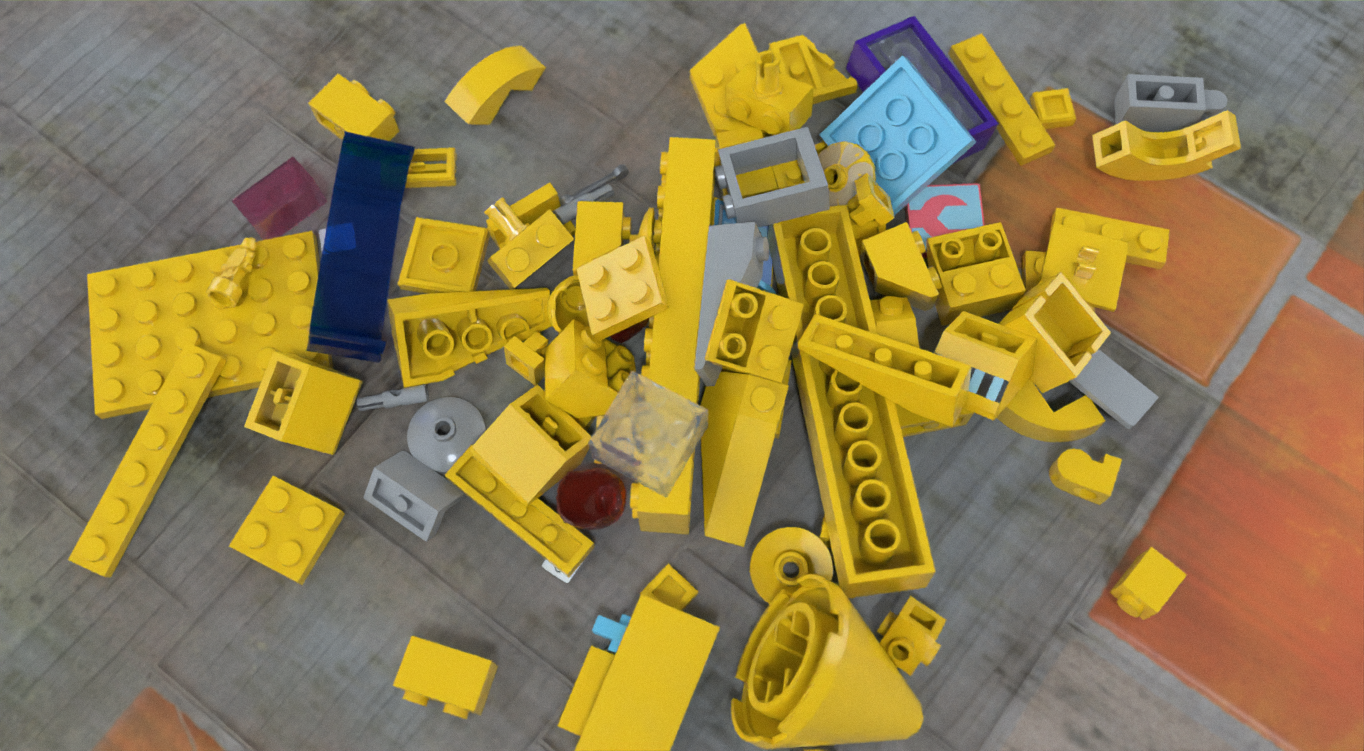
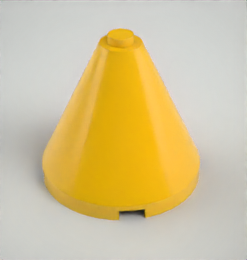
[731,574,923,749]

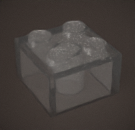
[588,371,708,498]

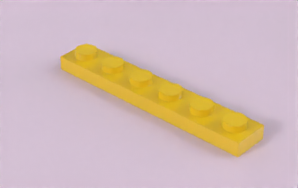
[68,342,226,578]

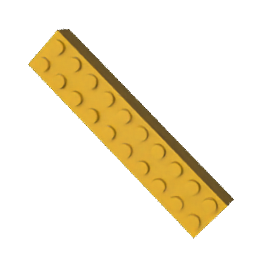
[630,137,716,534]
[767,205,936,598]

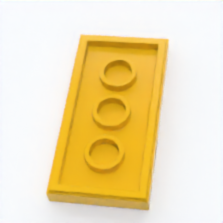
[575,594,720,751]

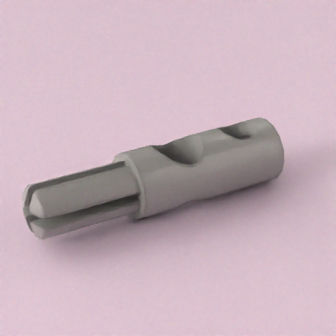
[552,184,614,224]
[356,384,429,411]

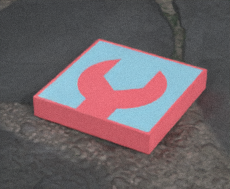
[905,183,985,258]

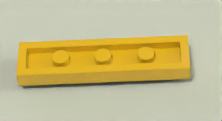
[949,33,1055,166]
[445,445,595,578]

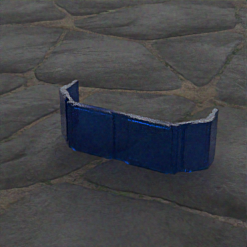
[306,131,415,363]

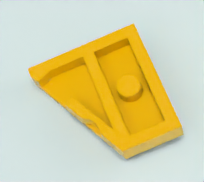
[769,35,858,104]

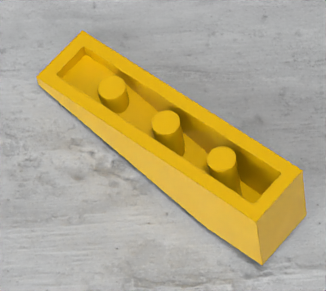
[798,314,972,427]

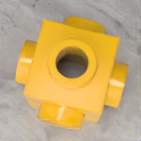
[876,596,946,676]

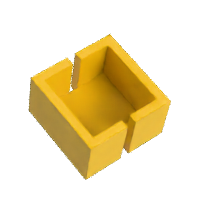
[999,272,1111,393]

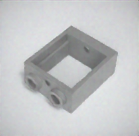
[714,127,830,228]

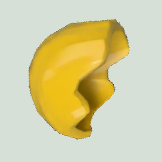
[547,275,590,334]

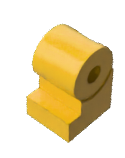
[1049,448,1122,505]

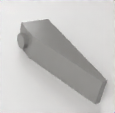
[695,222,769,386]

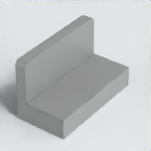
[1069,349,1159,429]
[363,451,464,542]

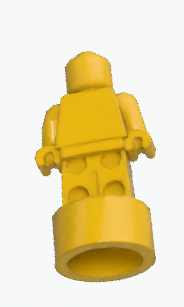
[206,237,258,308]

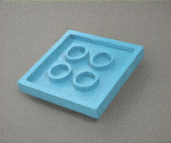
[820,55,976,215]

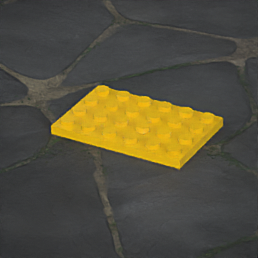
[87,230,333,419]

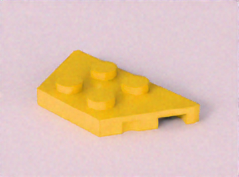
[690,23,773,137]

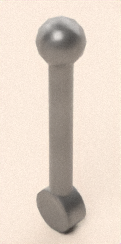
[560,164,629,206]

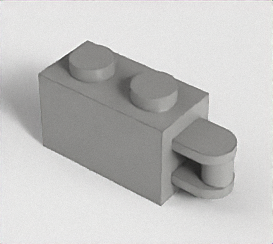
[1114,74,1228,132]

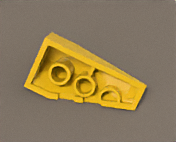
[387,288,552,388]

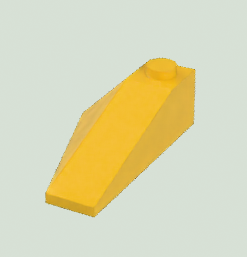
[700,372,789,547]

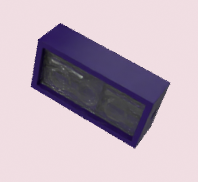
[846,16,999,164]

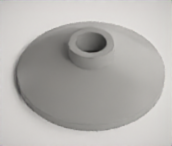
[407,397,486,473]

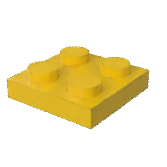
[577,236,669,341]
[229,476,345,585]

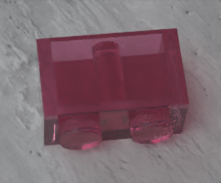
[232,156,327,240]

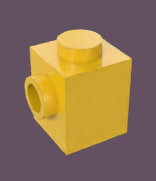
[1109,547,1187,620]

